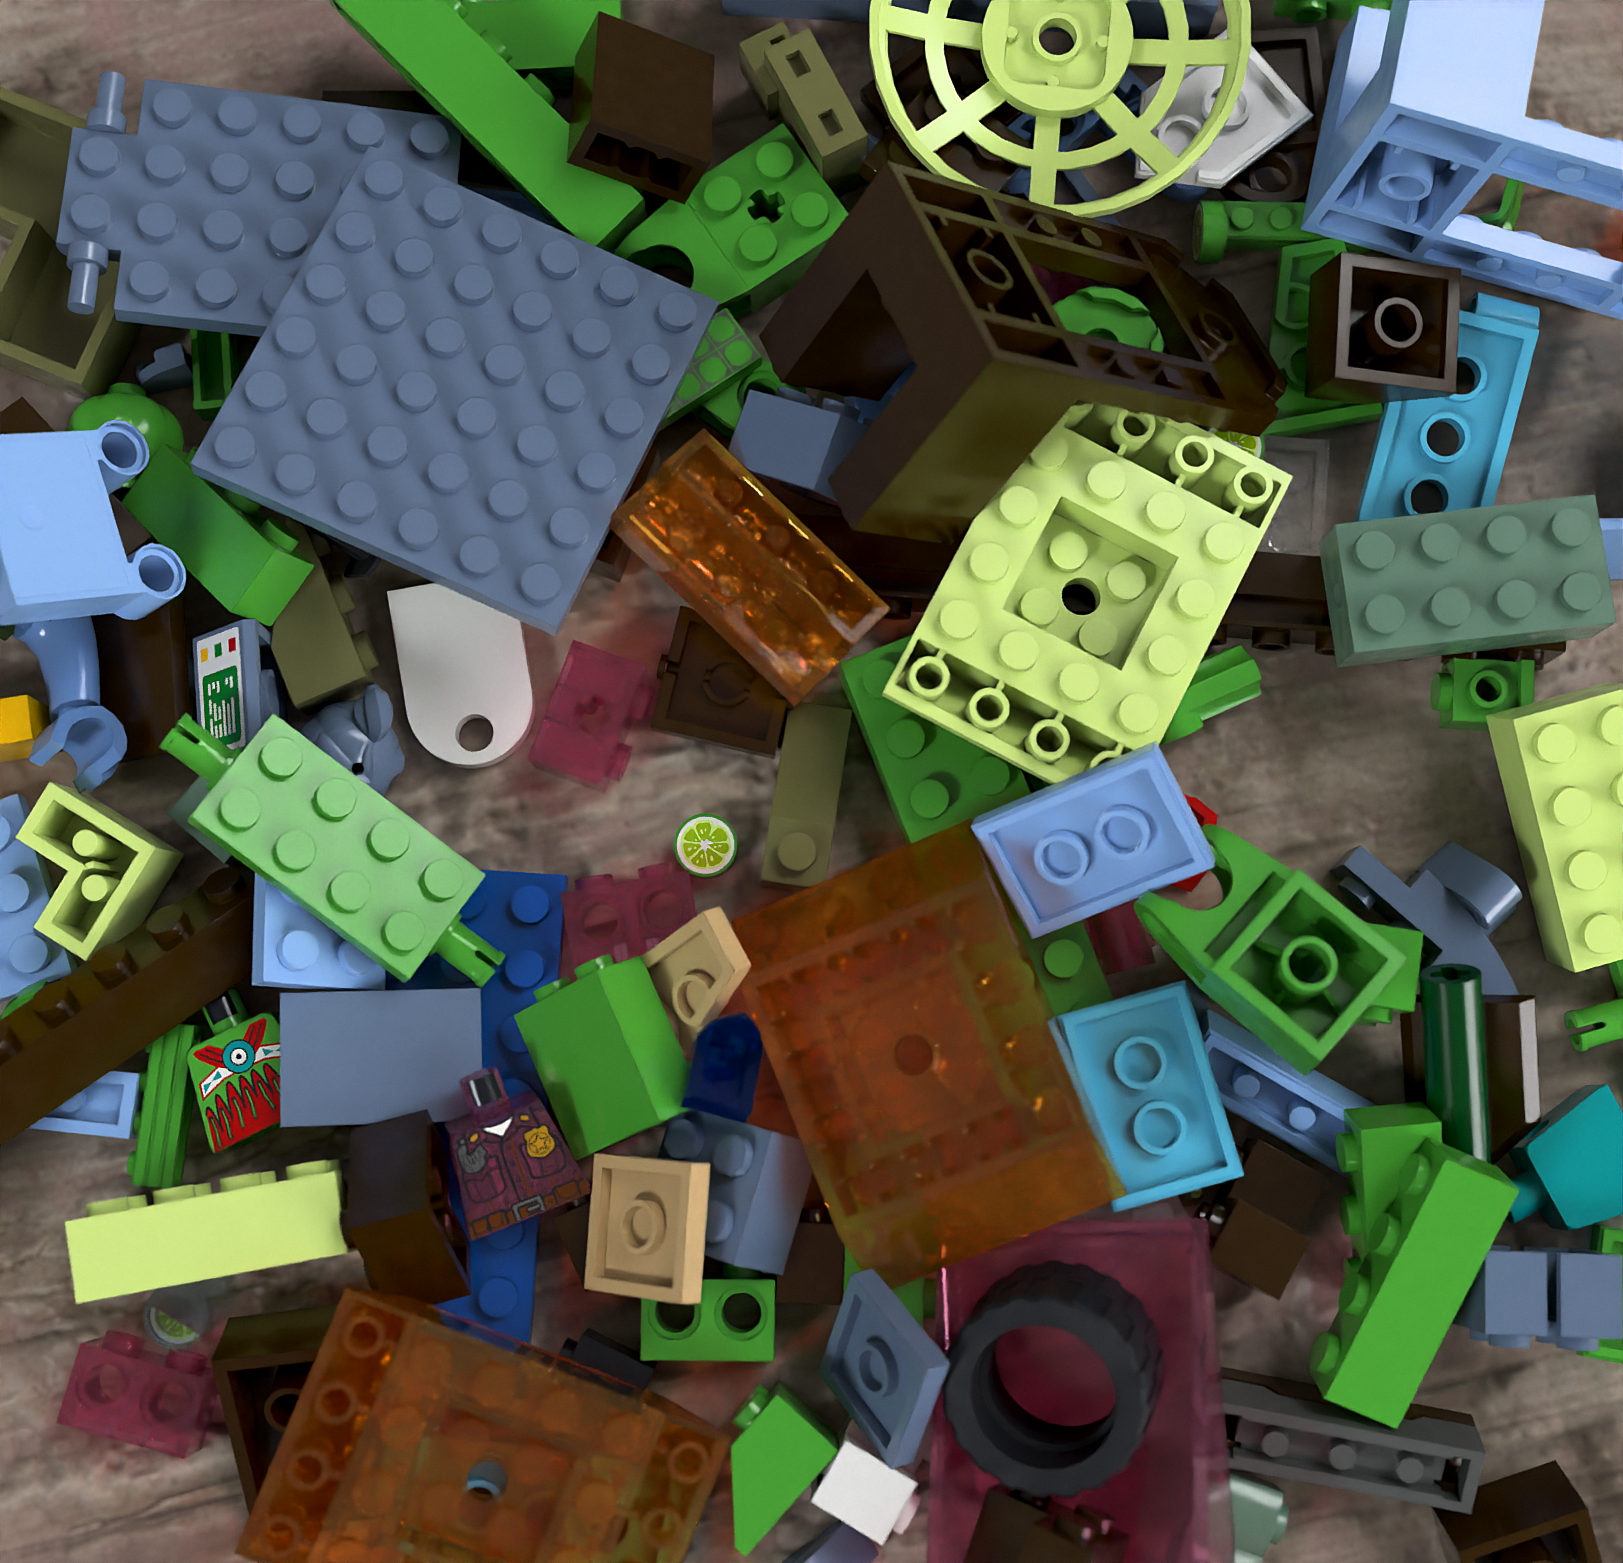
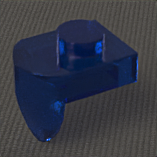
[680,1012,764,1123]

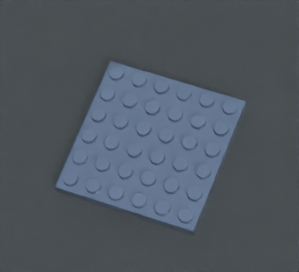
[190,145,719,637]

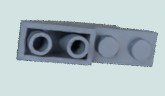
[1330,845,1519,995]

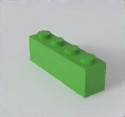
[1308,1136,1520,1429]

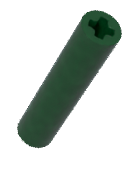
[1419,964,1491,1164]

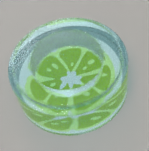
[143,1282,215,1348]

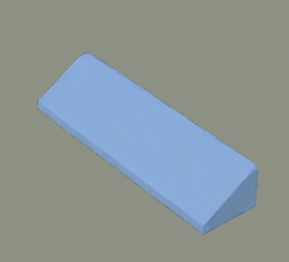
[1198,1009,1377,1178]

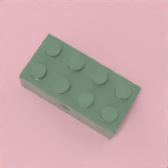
[1318,494,1617,668]

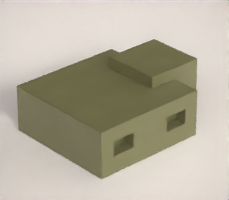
[739,21,868,198]

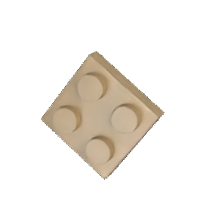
[584,1153,710,1304]

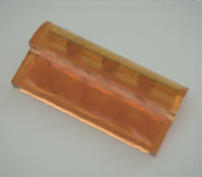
[609,428,891,707]

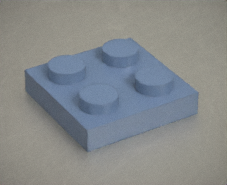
[818,1268,950,1469]

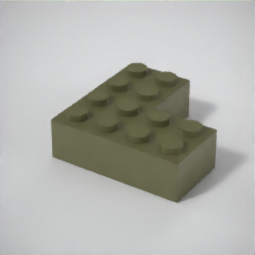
[0,86,142,400]

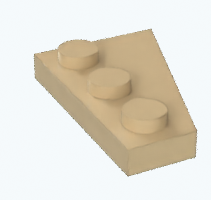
[642,906,752,1063]

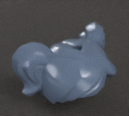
[299,683,405,796]

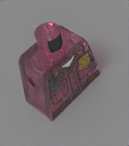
[445,1067,592,1241]

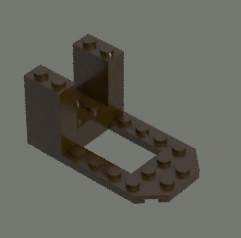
[759,161,1288,545]

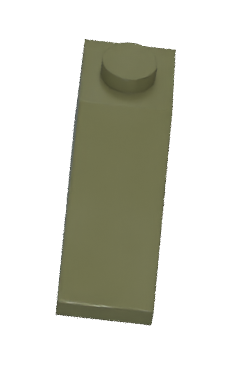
[760,701,853,897]

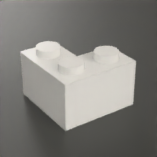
[811,1401,951,1546]

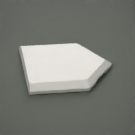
[1134,30,1313,189]

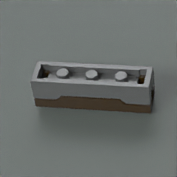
[1196,1364,1486,1514]

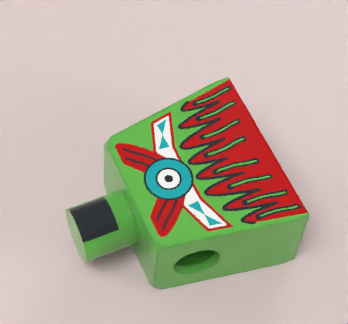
[186,988,280,1154]

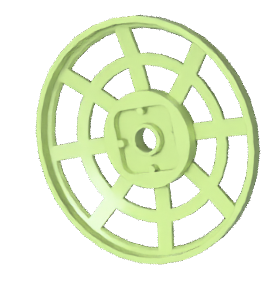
[869,0,1251,218]

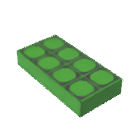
[659,308,762,431]

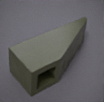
[271,516,380,716]

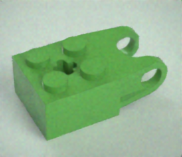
[614,123,848,319]
[1134,824,1408,1077]

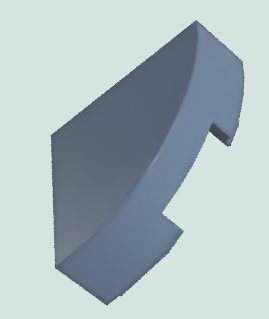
[135,343,193,396]

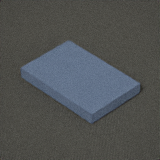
[280,988,483,1127]

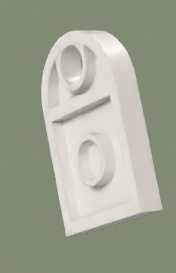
[387,583,535,768]

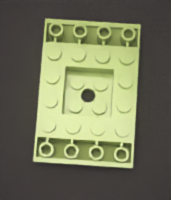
[881,400,1293,785]

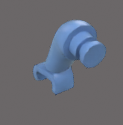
[14,616,127,794]

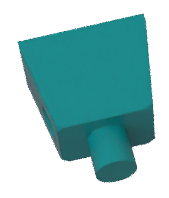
[1505,1084,1623,1231]

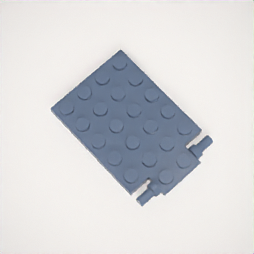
[56,71,462,337]

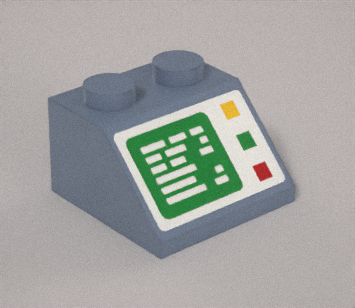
[187,619,288,751]

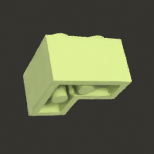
[15,782,184,961]

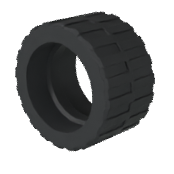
[941,1260,1165,1498]

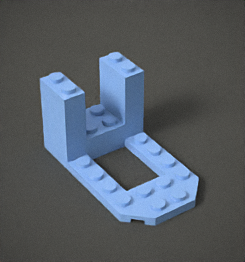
[1301,0,1623,320]

